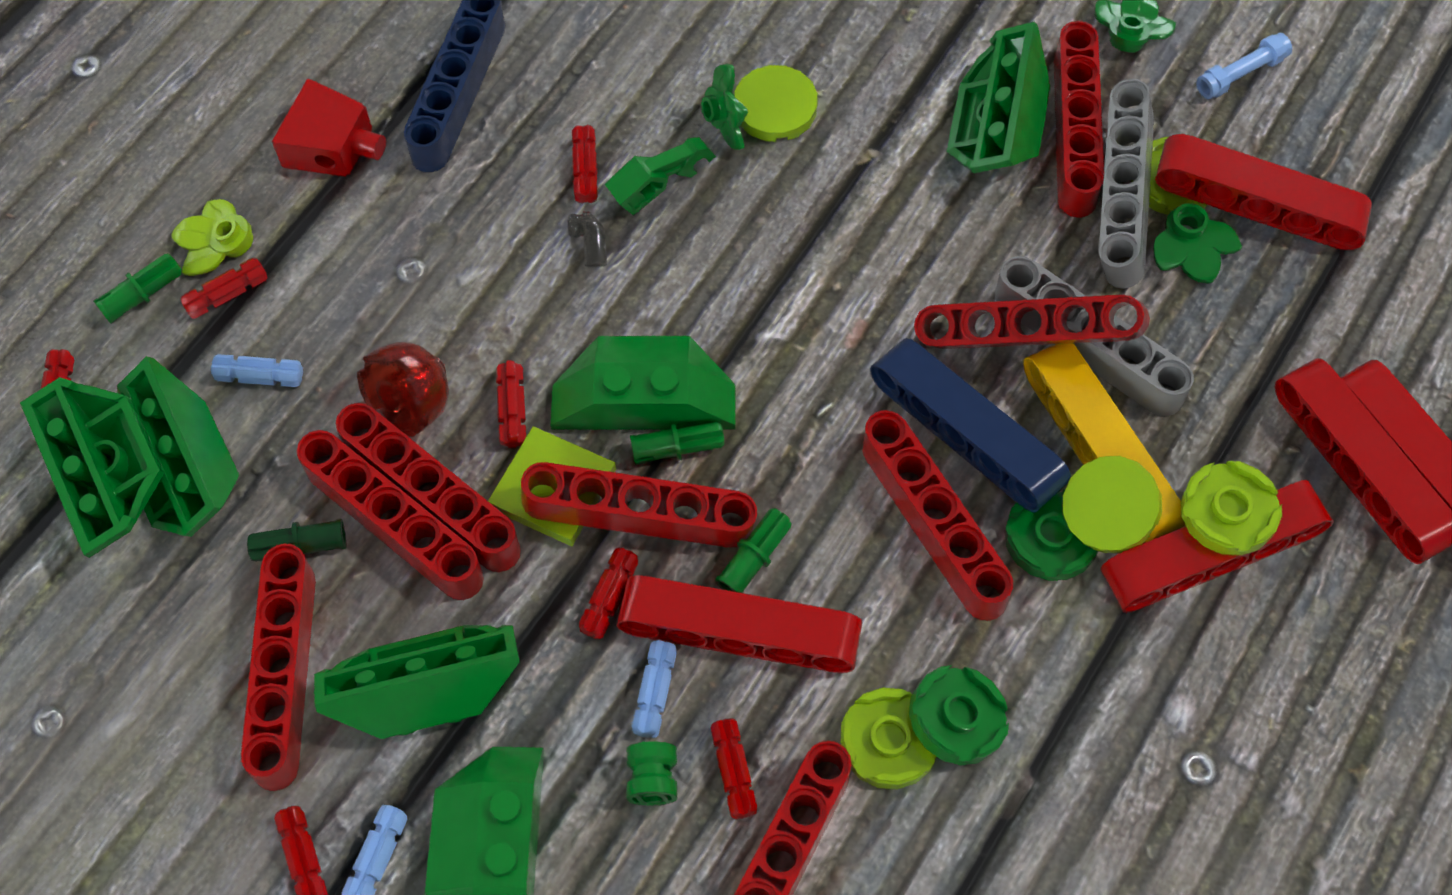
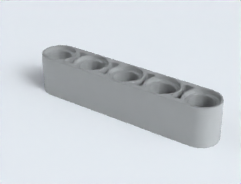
[1099,78,1154,289]
[995,256,1194,416]

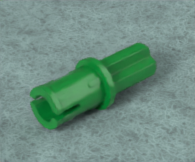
[93,253,182,324]
[630,422,725,465]
[715,508,792,593]

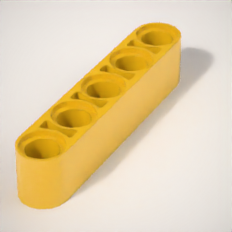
[1023,343,1185,543]

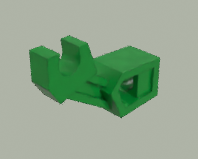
[605,137,716,216]

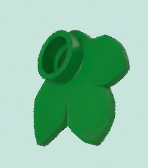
[1094,0,1176,52]
[701,64,748,150]
[1153,203,1242,284]

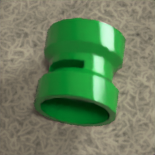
[626,741,677,806]

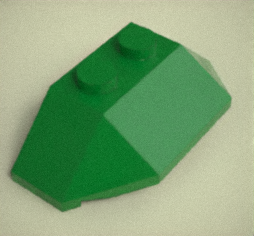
[946,21,1051,173]
[550,336,736,430]
[117,356,239,537]
[20,377,164,558]
[314,625,520,739]
[425,746,544,895]

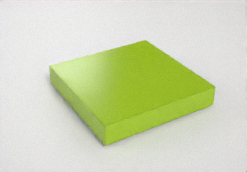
[488,426,617,547]

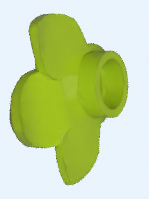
[171,199,253,276]

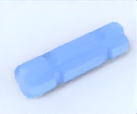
[211,354,303,387]
[632,640,677,738]
[342,805,407,895]

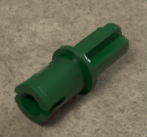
[247,519,347,562]

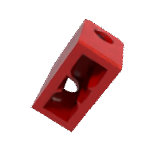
[272,79,386,176]

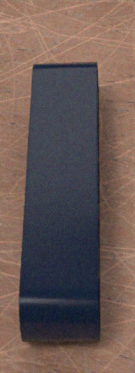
[404,0,506,173]
[870,338,1071,512]

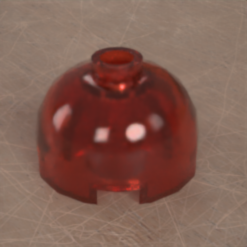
[357,342,449,437]

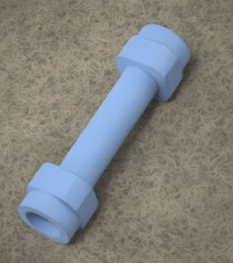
[1196,33,1292,99]

